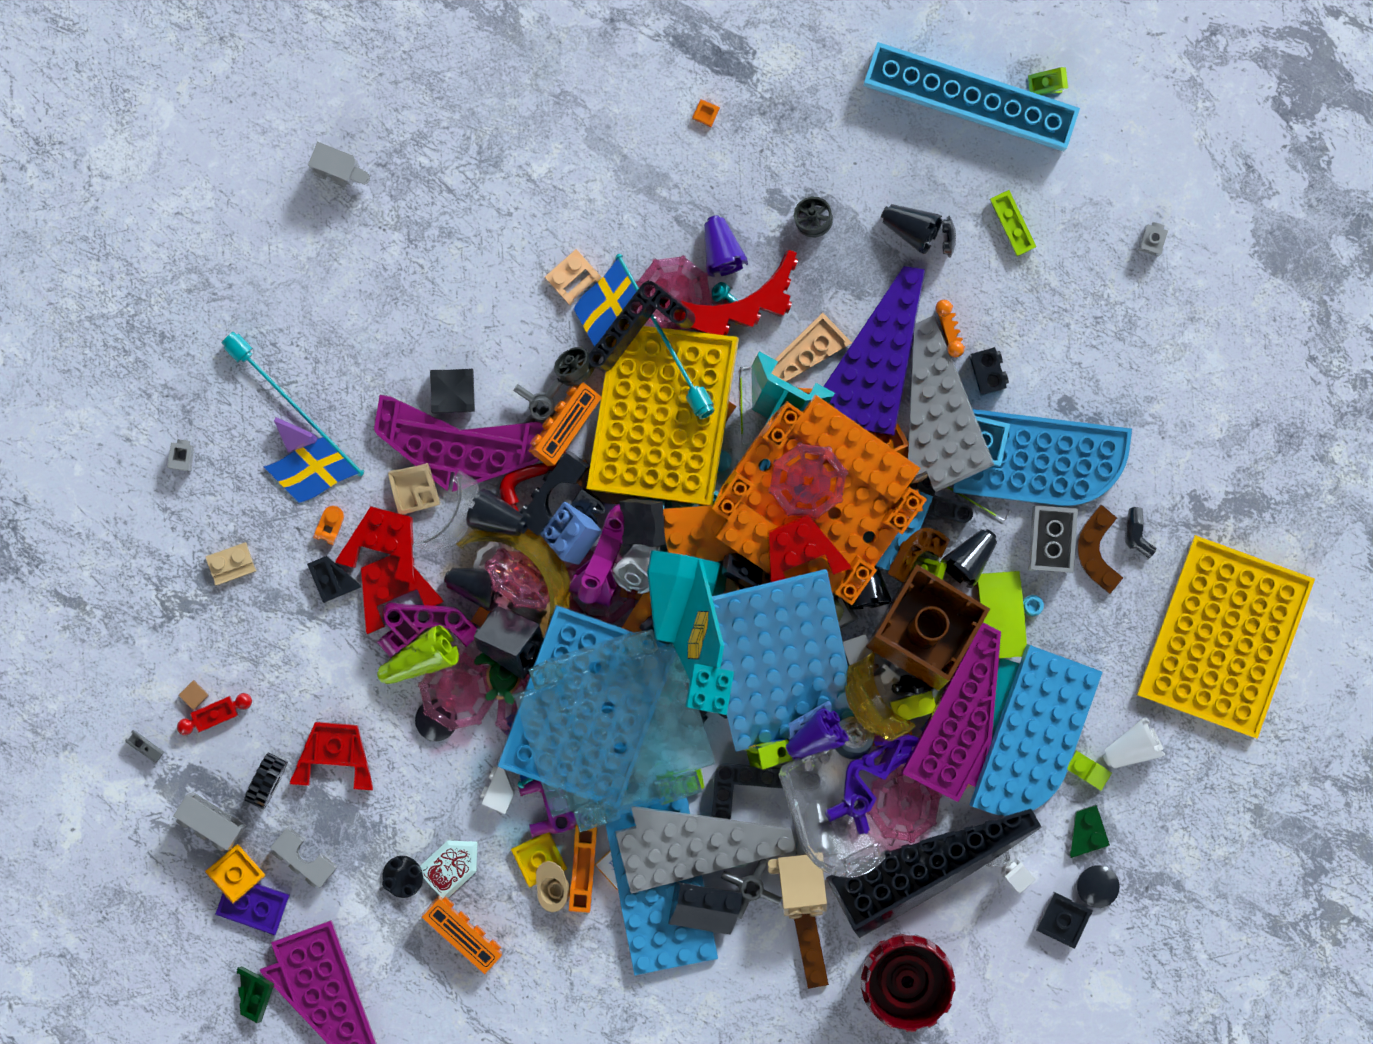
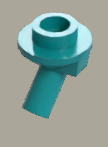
[712,282,738,303]

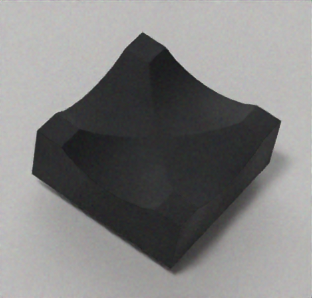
[430,368,475,413]
[620,499,665,547]

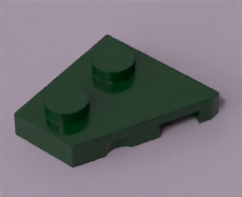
[1069,804,1110,858]
[237,966,274,1023]

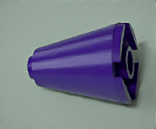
[704,215,748,277]

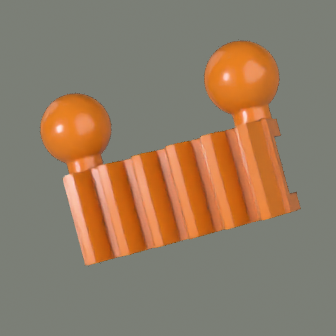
[935,299,965,358]

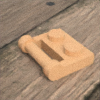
[545,249,602,305]

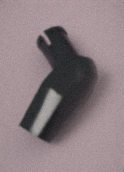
[1125,507,1157,559]

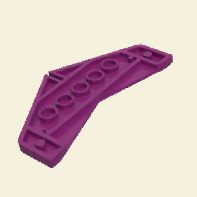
[374,394,544,492]

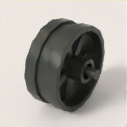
[793,196,833,238]
[554,347,595,386]
[507,593,547,624]

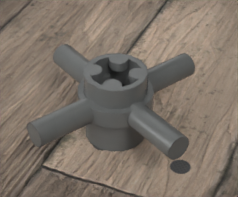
[513,378,563,423]
[721,859,782,919]

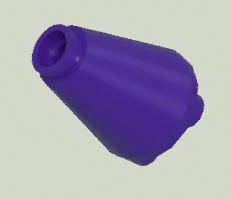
[786,708,849,759]

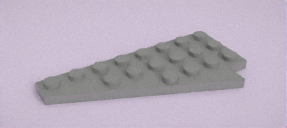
[908,315,994,492]
[615,806,796,894]

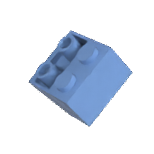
[540,502,602,565]

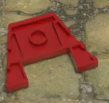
[335,506,415,584]
[768,515,851,582]
[361,555,444,634]
[290,722,374,791]

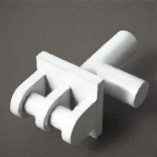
[879,663,900,686]

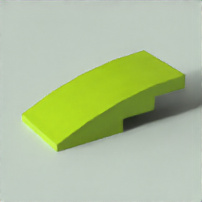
[978,571,1027,658]

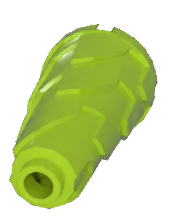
[377,625,459,684]

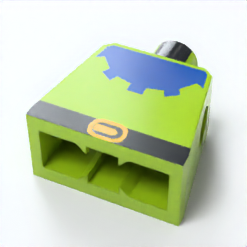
[746,738,792,769]

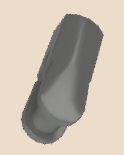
[125,730,164,763]

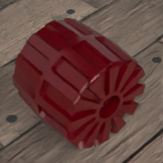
[861,933,956,1032]

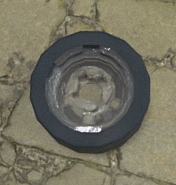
[835,716,874,759]

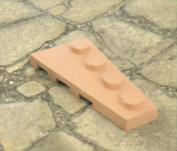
[772,313,852,382]

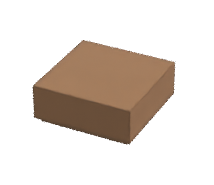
[179,680,209,710]

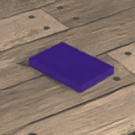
[215,883,290,935]

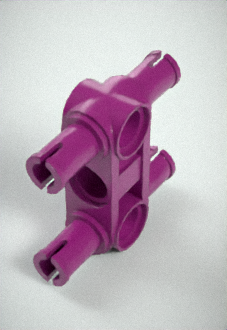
[517,779,594,837]

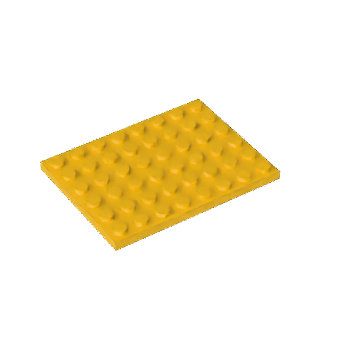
[586,324,739,506]
[1136,535,1315,739]

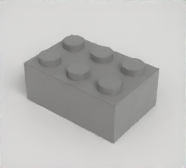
[1028,506,1078,573]
[173,792,247,851]

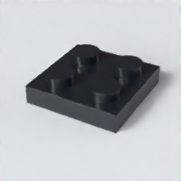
[1036,892,1093,949]

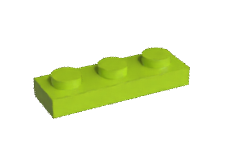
[989,190,1037,256]

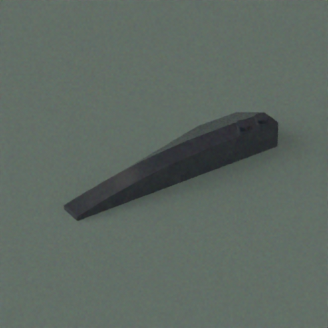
[826,809,1042,938]

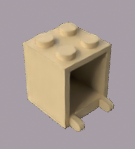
[768,853,827,919]

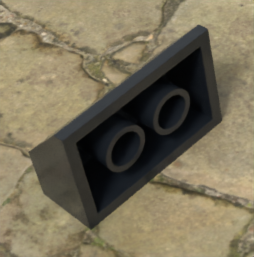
[668,882,743,935]

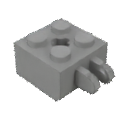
[308,141,370,187]

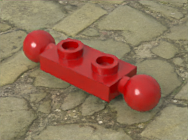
[177,693,252,735]

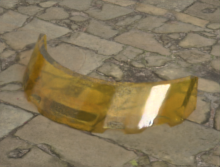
[456,528,571,627]

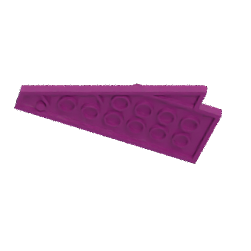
[901,622,1001,802]
[259,920,377,1044]

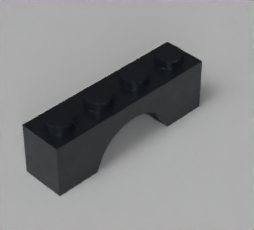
[519,451,590,536]

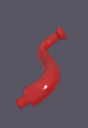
[499,450,566,511]

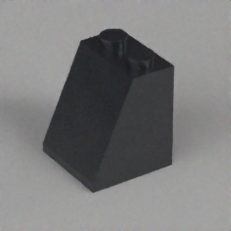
[474,605,544,680]

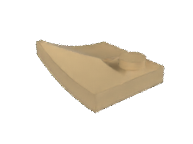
[388,463,441,515]

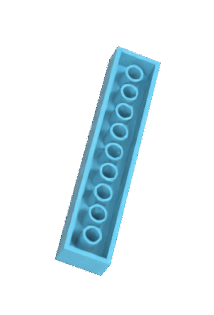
[863,42,1080,152]

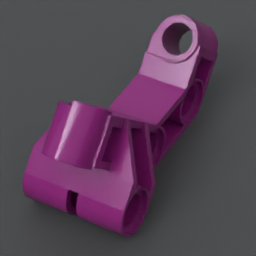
[568,505,624,607]
[377,602,478,658]

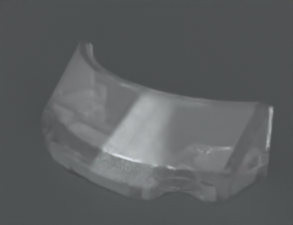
[413,470,479,553]

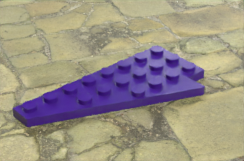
[823,266,925,436]

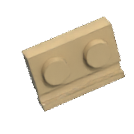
[205,542,256,586]

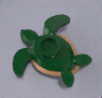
[474,653,533,705]

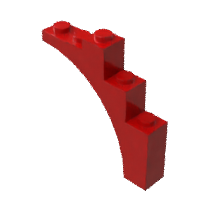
[680,250,798,336]

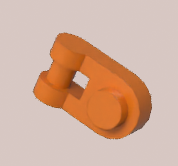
[313,506,344,546]

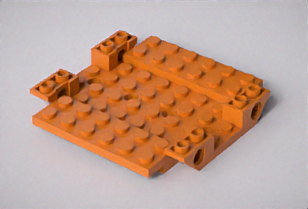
[712,394,927,605]

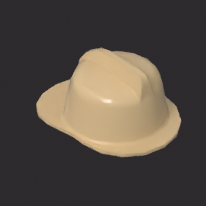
[536,861,571,912]

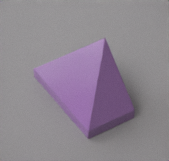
[274,417,318,453]

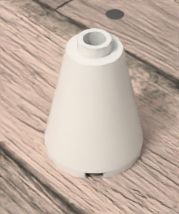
[613,544,660,594]
[1103,718,1165,768]

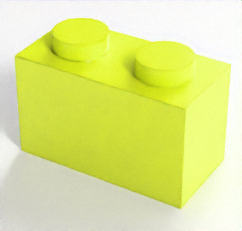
[889,690,936,723]

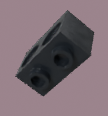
[969,347,1009,396]

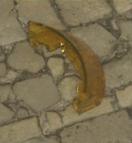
[845,652,916,741]

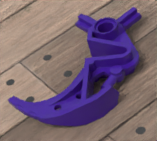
[825,731,919,835]

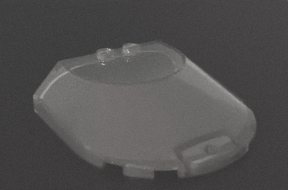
[779,729,901,878]

